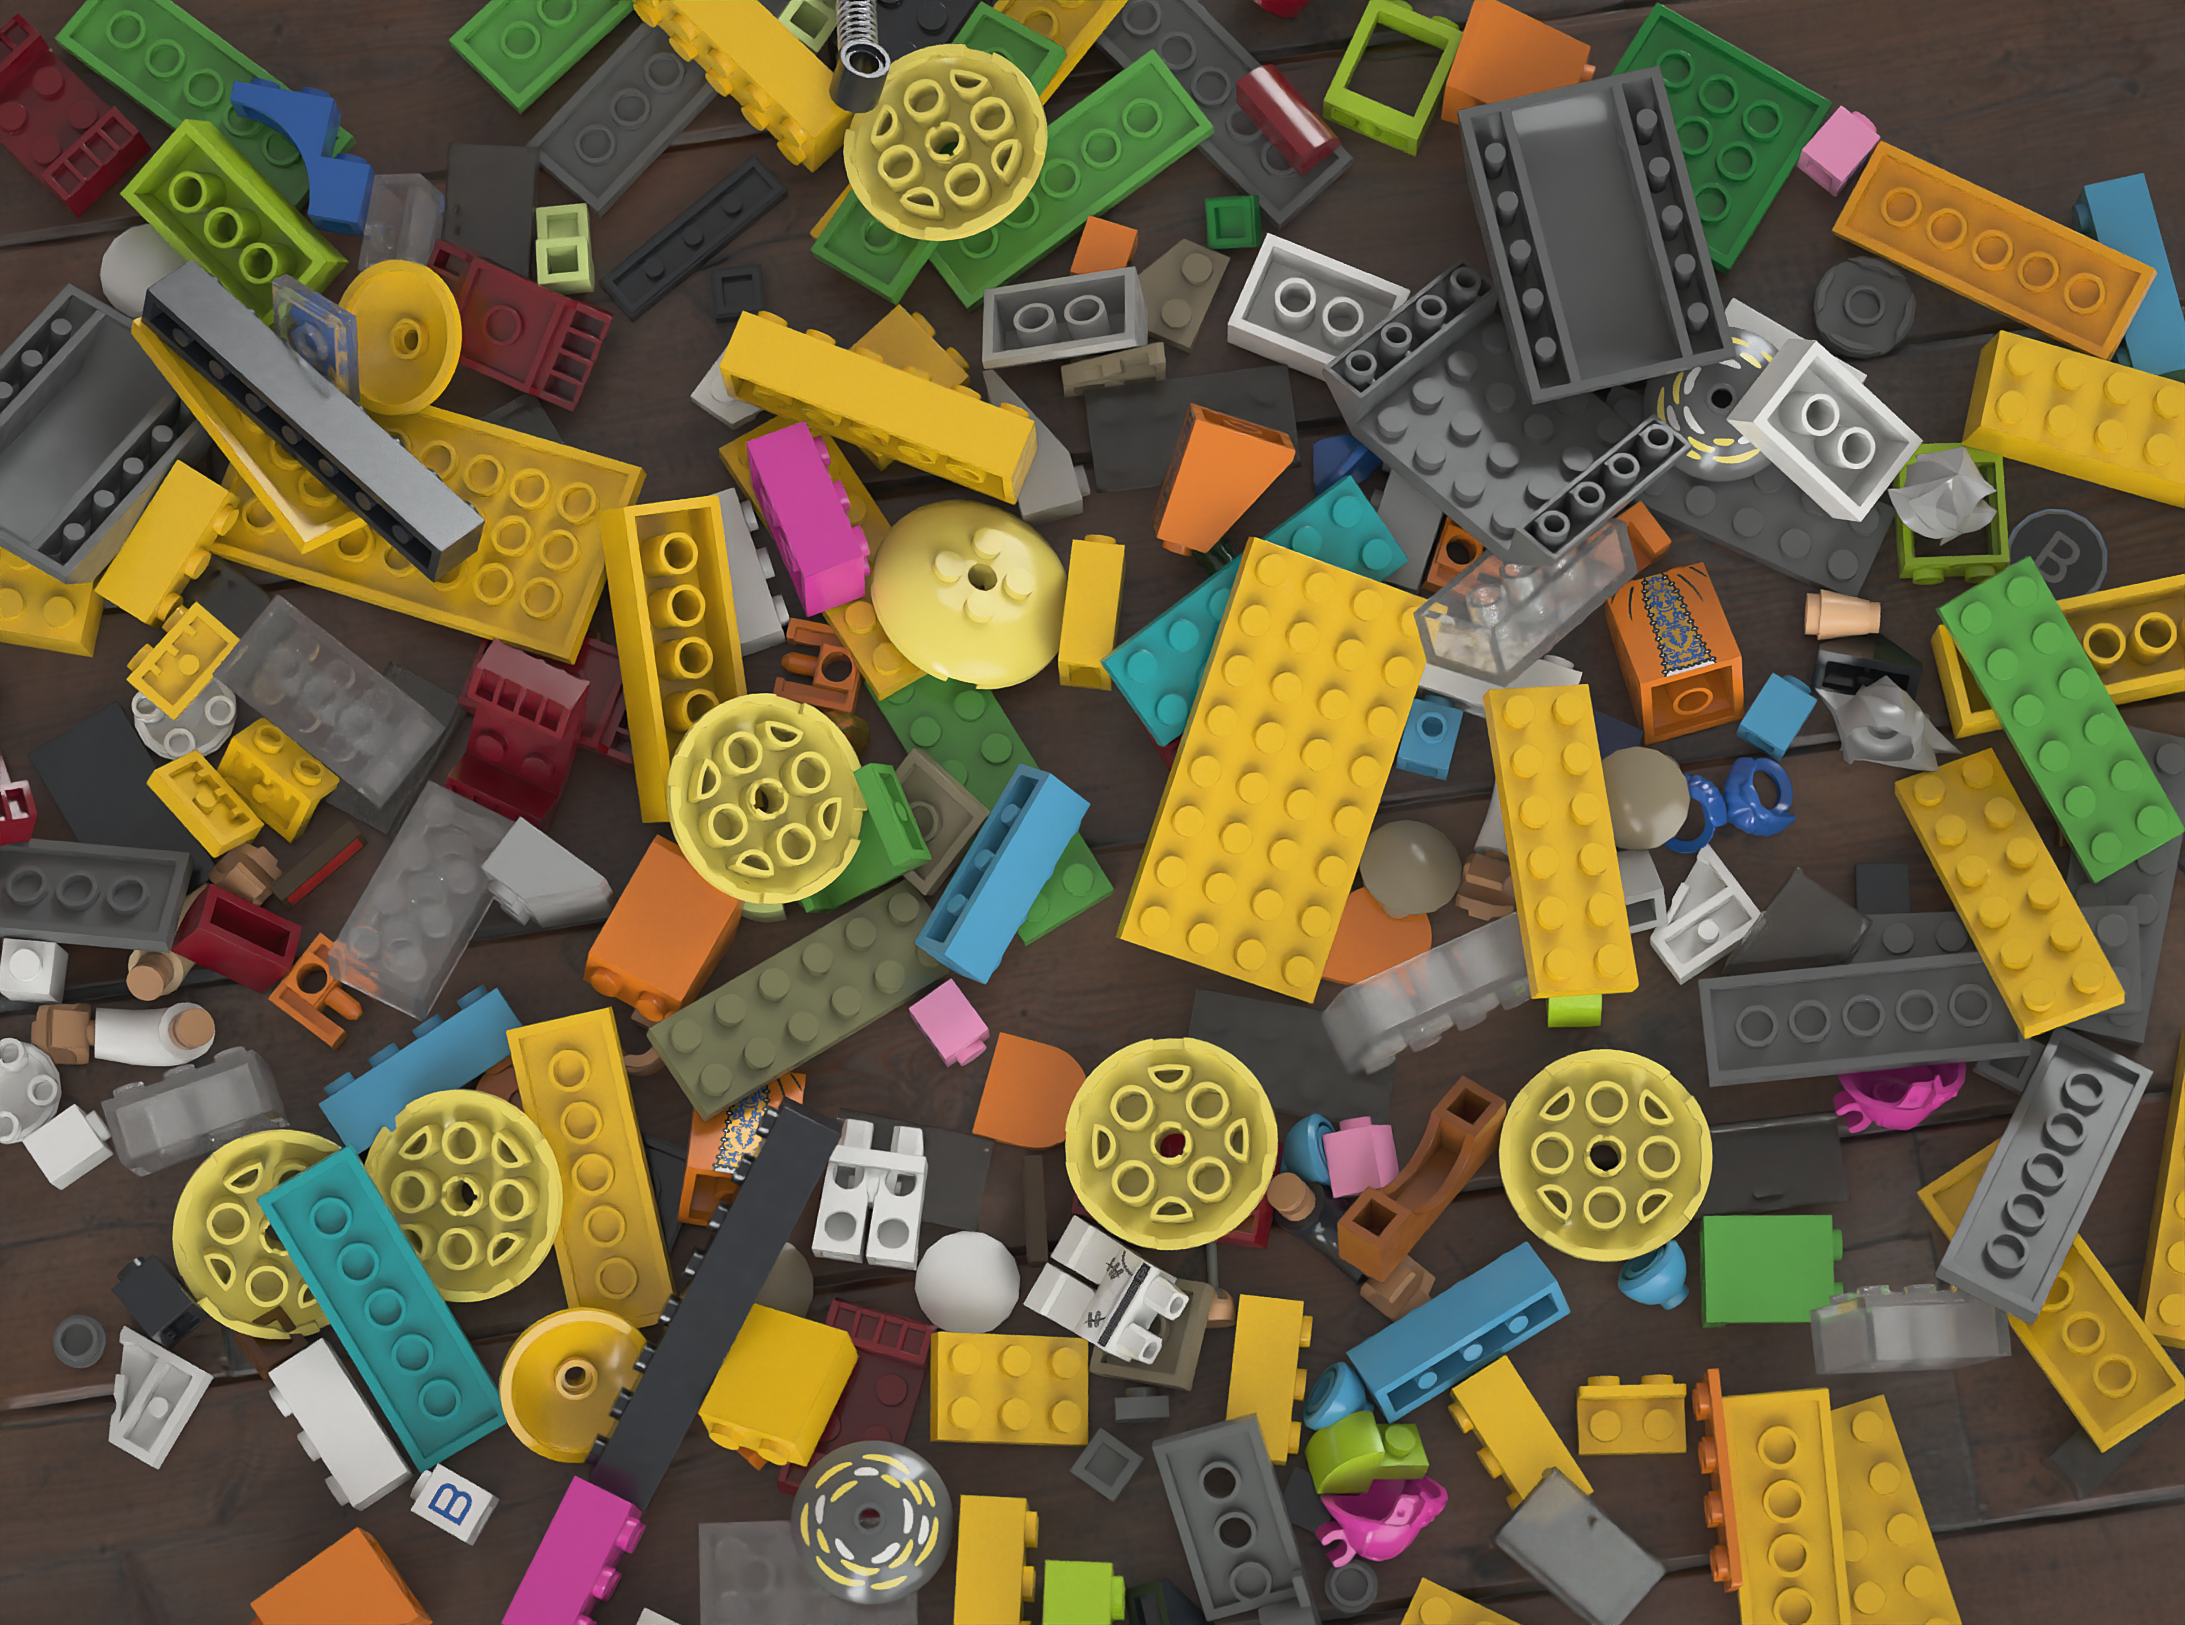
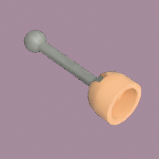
[1206,1242,1236,1328]

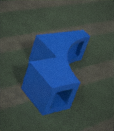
[230,78,378,238]

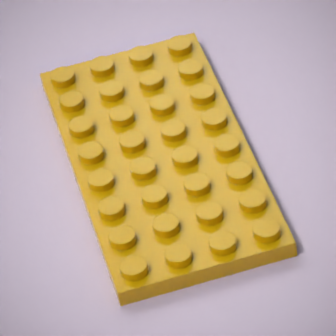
[208,375,647,665]
[1115,537,1445,1004]

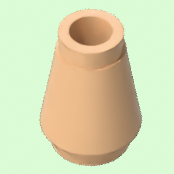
[1804,589,1881,641]

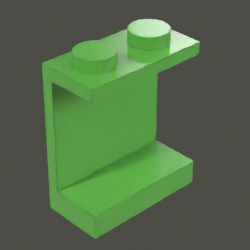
[797,763,932,913]
[1699,1215,1844,1328]

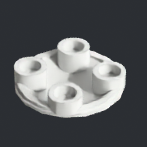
[100,224,187,320]
[132,673,237,760]
[0,1038,62,1144]
[915,1231,1021,1334]

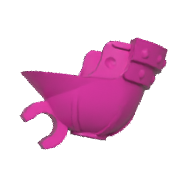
[1833,1062,1966,1133]
[1314,1474,1449,1567]

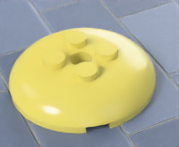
[843,44,1048,241]
[871,499,1068,689]
[667,693,867,905]
[1065,1037,1278,1250]
[1499,1049,1713,1262]
[365,1089,563,1302]
[172,1129,376,1339]

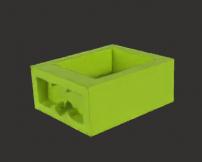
[1322,0,1463,156]
[1893,443,2010,585]

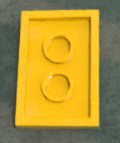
[930,1332,1088,1447]

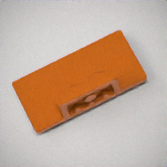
[1692,1368,1743,1593]

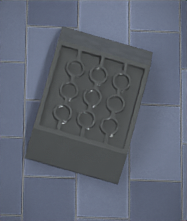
[1322,257,1693,567]

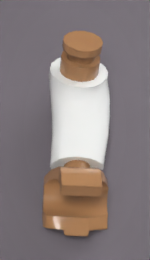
[1454,777,1516,921]
[31,1002,215,1066]

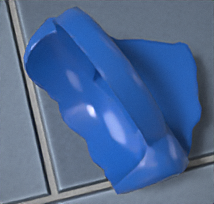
[1313,434,1383,497]
[1722,757,1796,837]
[1663,773,1728,853]

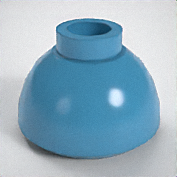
[1280,1113,1335,1186]
[1618,1239,1689,1310]
[1303,1361,1374,1431]

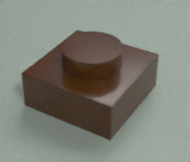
[235,1305,309,1380]

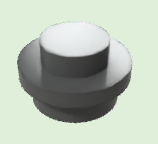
[53,1315,107,1368]
[1324,1559,1378,1613]

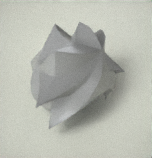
[1887,446,1997,546]
[1815,675,1963,771]

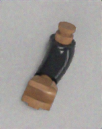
[1267,1173,1436,1323]

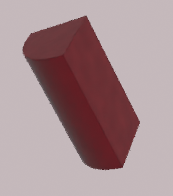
[1236,64,1341,177]
[170,884,302,994]

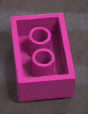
[746,421,871,617]
[501,1476,646,1625]

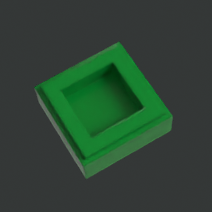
[1205,195,1262,249]

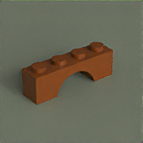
[1337,1075,1506,1283]

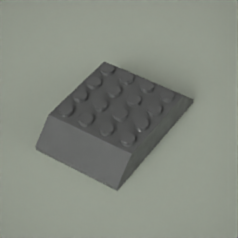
[1457,65,1737,405]
[0,283,214,584]

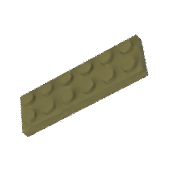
[646,879,955,1122]

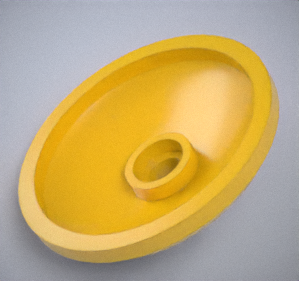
[333,260,462,416]
[499,1307,646,1463]

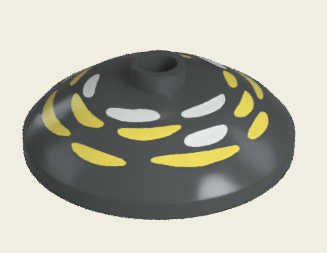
[1644,327,1779,482]
[791,1440,954,1604]

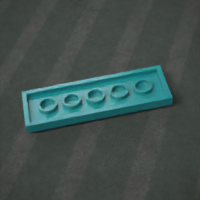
[1100,475,1409,746]
[257,1143,508,1473]

